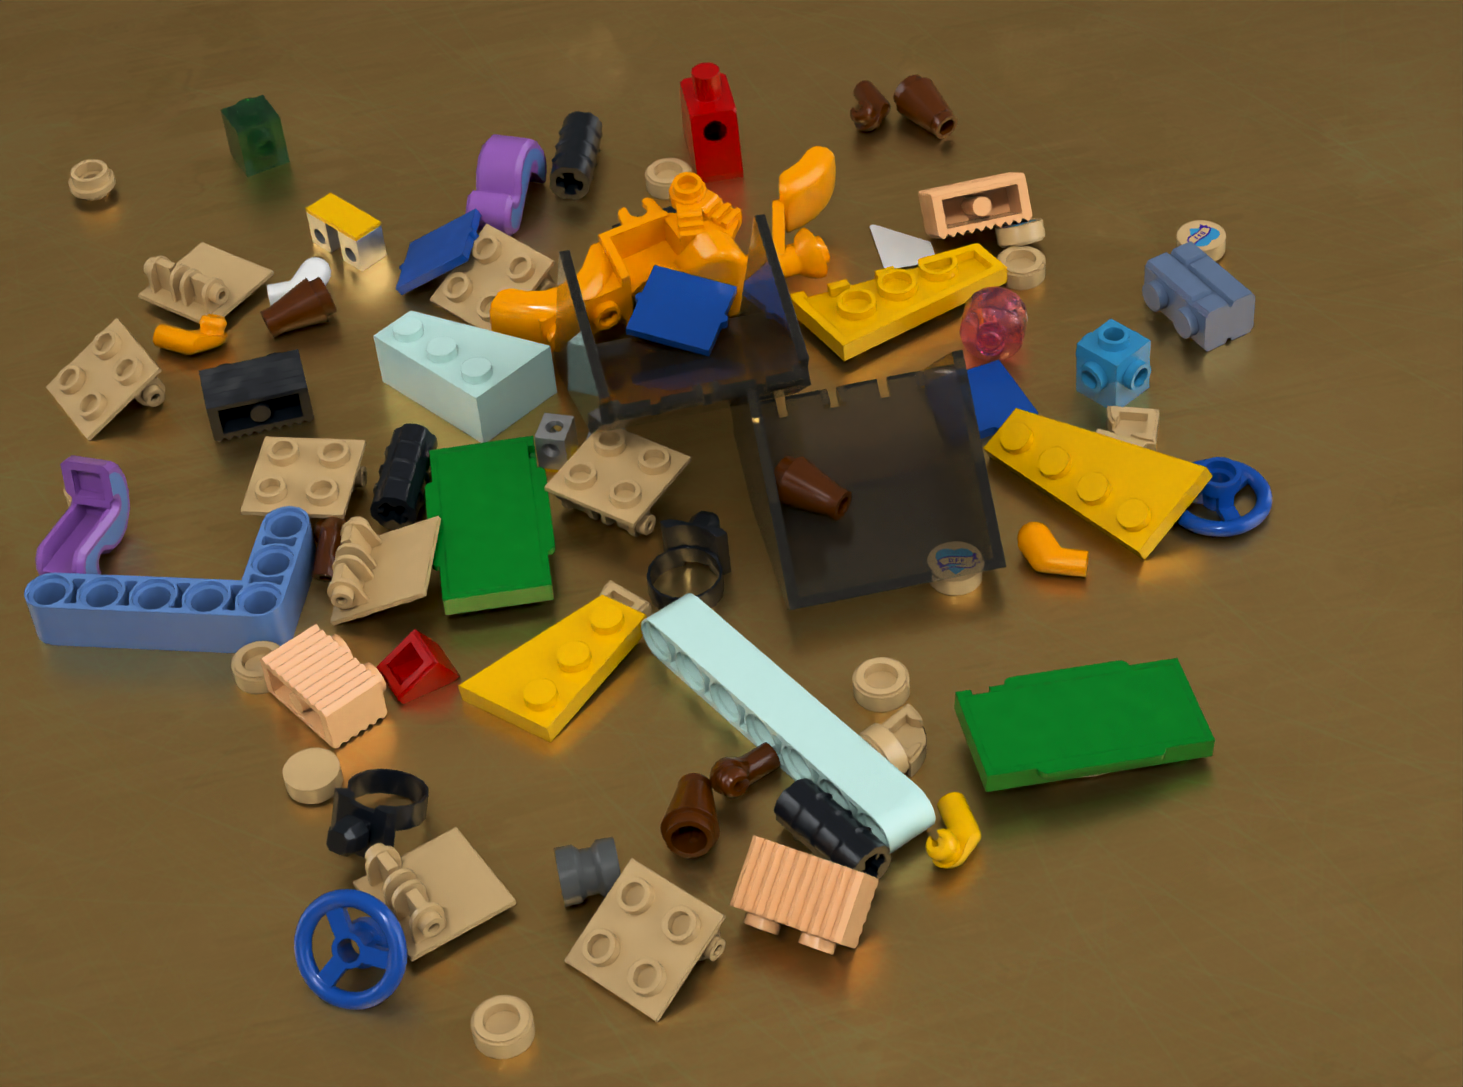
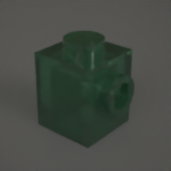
[221,95,290,177]

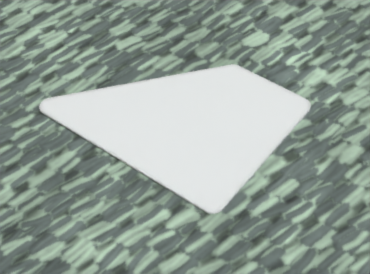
[870,224,935,269]

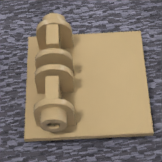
[429,223,557,331]
[138,242,274,323]
[46,318,165,441]
[544,421,691,537]
[240,436,367,519]
[327,515,441,626]
[353,827,517,962]
[564,858,726,1022]

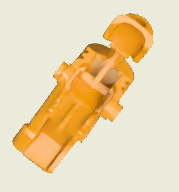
[489,146,836,352]

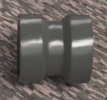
[554,837,621,907]

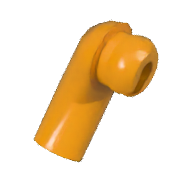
[153,314,228,356]
[1017,522,1089,578]

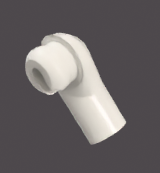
[267,257,331,306]

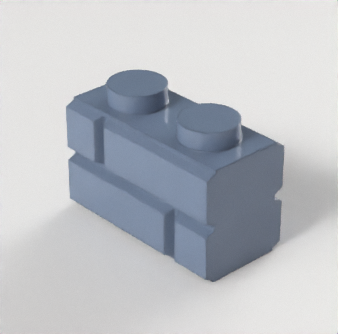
[1142,241,1255,352]

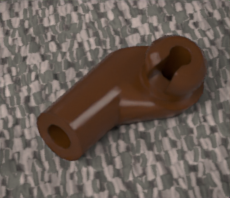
[850,80,891,132]
[709,742,781,798]

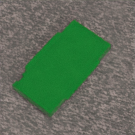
[425,436,556,615]
[954,658,1215,792]

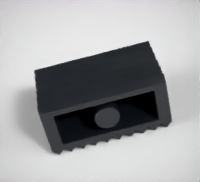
[199,349,314,442]

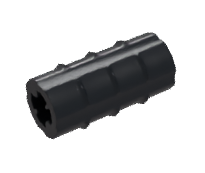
[549,111,602,200]
[370,423,438,530]
[774,778,892,880]

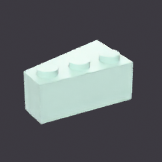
[373,310,557,443]

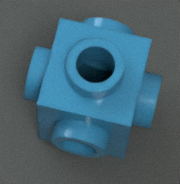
[1076,319,1151,408]

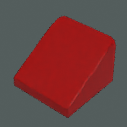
[376,629,460,704]

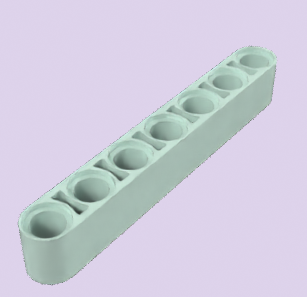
[641,593,936,854]

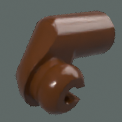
[312,517,347,582]

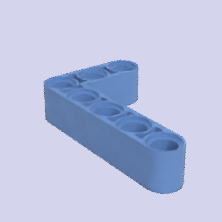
[24,506,317,653]

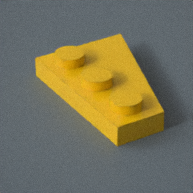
[458,595,647,743]

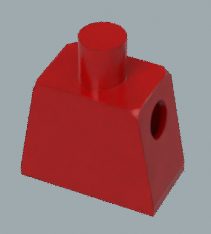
[680,63,744,183]

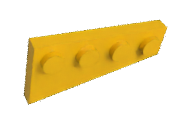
[787,243,1007,361]
[983,408,1213,560]

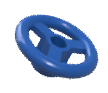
[1176,457,1273,537]
[294,889,408,1010]

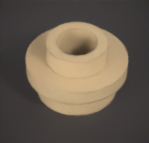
[68,159,116,201]

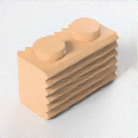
[919,172,1033,240]
[260,624,387,749]
[730,835,878,955]

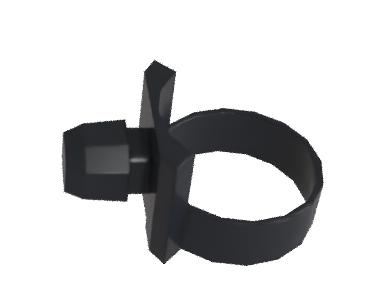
[647,510,731,610]
[326,769,429,858]

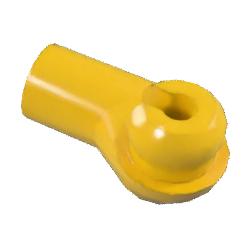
[926,792,981,869]

